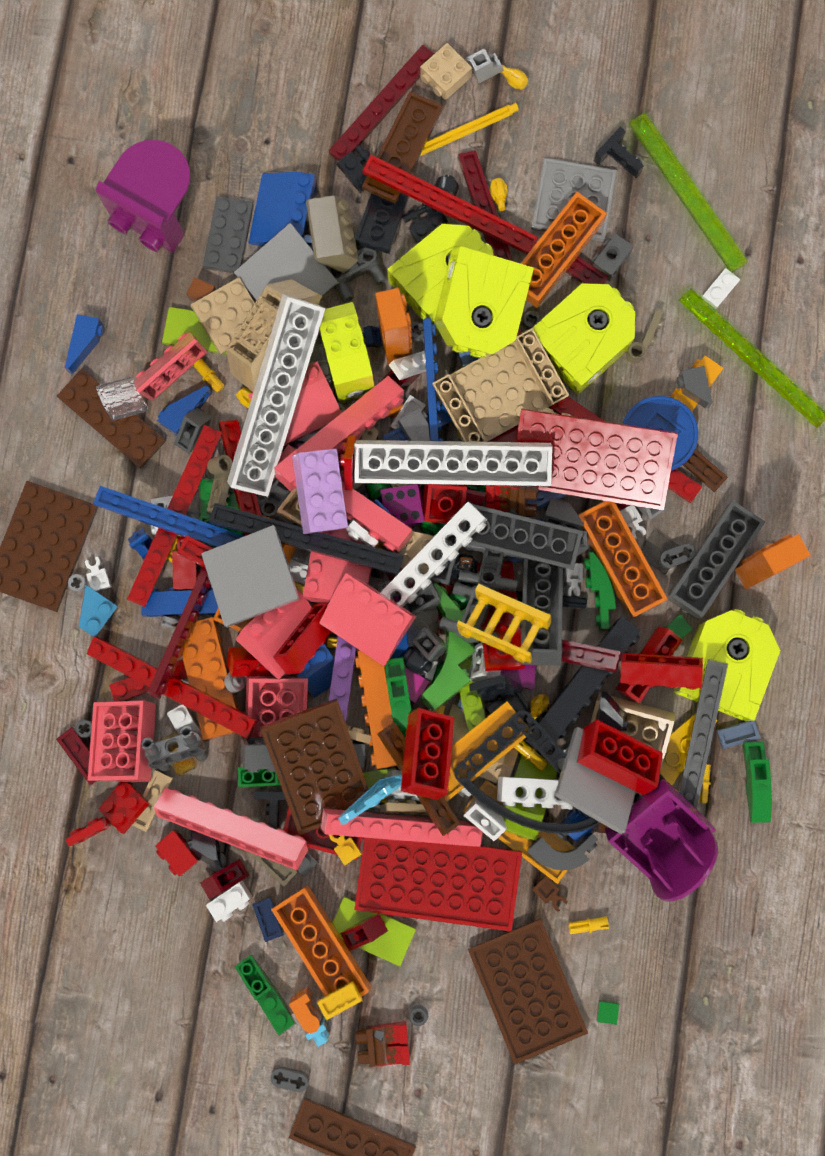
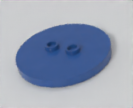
[622,396,698,471]

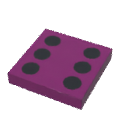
[381,484,424,525]

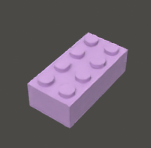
[292,449,348,534]

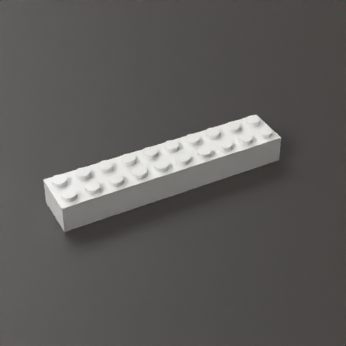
[227,294,325,497]
[355,440,552,486]

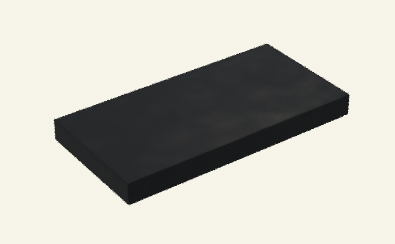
[355,193,409,254]

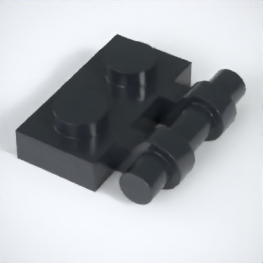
[337,145,370,194]
[402,204,449,244]

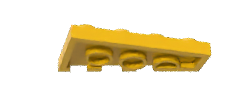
[660,713,717,786]

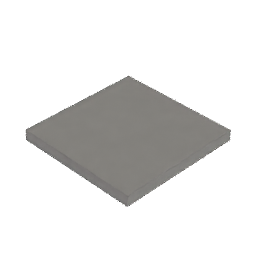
[531,158,617,242]
[234,223,339,300]
[201,525,300,627]
[554,727,635,834]

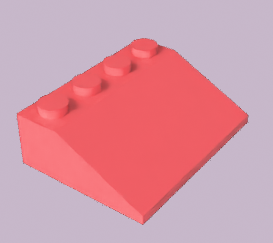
[133,332,208,401]
[248,361,342,447]
[303,528,376,603]
[320,573,416,666]
[236,590,312,680]
[245,676,308,737]
[88,701,156,782]

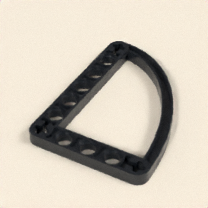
[454,710,601,834]

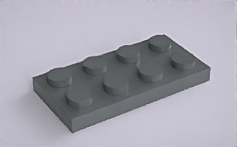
[203,196,253,274]

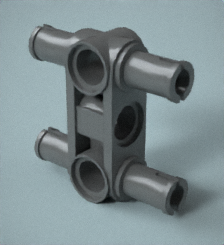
[325,232,387,303]
[257,479,296,525]
[459,544,524,592]
[439,582,500,643]
[141,726,208,773]

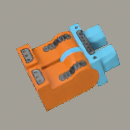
[289,986,330,1047]

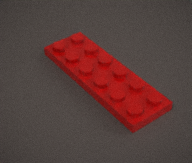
[477,561,525,672]

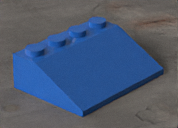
[248,172,316,246]

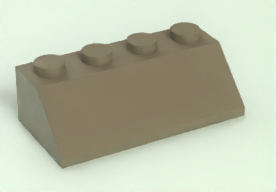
[306,195,359,273]

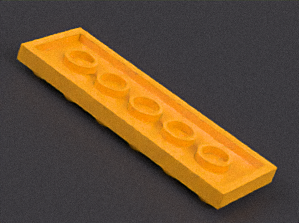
[443,701,532,802]
[463,780,575,884]

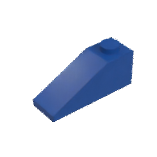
[65,314,105,374]
[157,386,212,436]

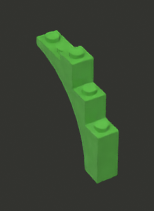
[420,583,475,712]

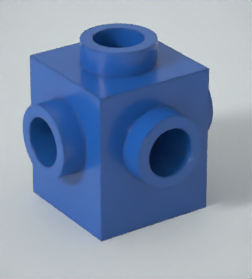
[561,809,594,843]

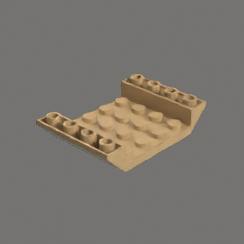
[432,328,569,442]

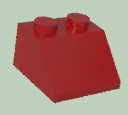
[424,484,467,525]

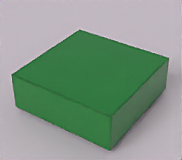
[665,614,693,639]
[596,1000,619,1025]

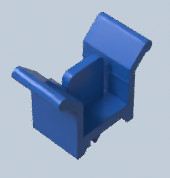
[128,528,167,561]

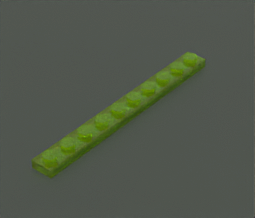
[629,113,748,273]
[678,289,825,428]

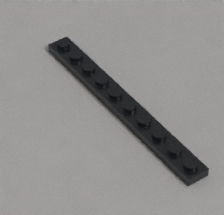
[209,503,404,575]

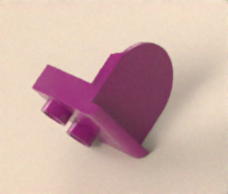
[96,140,190,253]
[605,779,718,902]

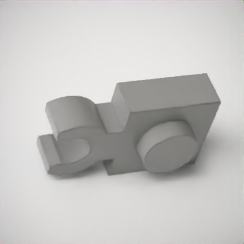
[563,563,583,596]

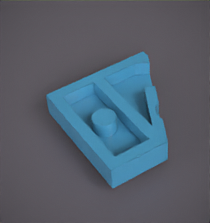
[78,585,118,637]

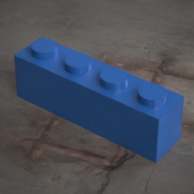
[142,587,218,617]

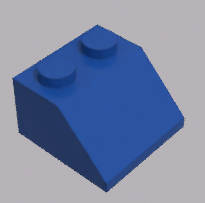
[297,644,335,698]

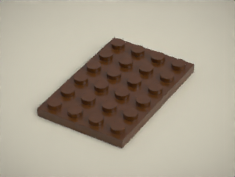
[0,481,98,612]
[260,698,368,835]
[468,918,588,1065]

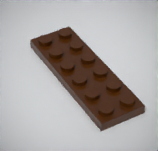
[362,91,443,204]
[57,368,166,469]
[288,1097,416,1156]

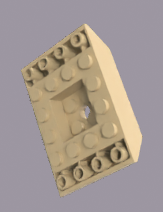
[226,279,322,392]

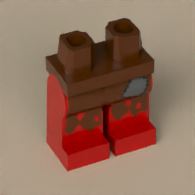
[486,485,538,517]
[356,1021,410,1067]

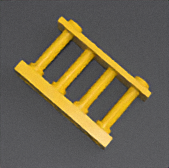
[457,584,551,663]

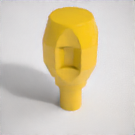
[501,65,528,90]
[490,178,508,211]
[236,386,252,409]
[530,693,550,719]

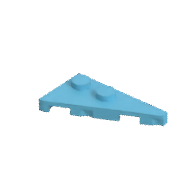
[338,774,402,825]

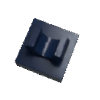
[362,325,383,348]

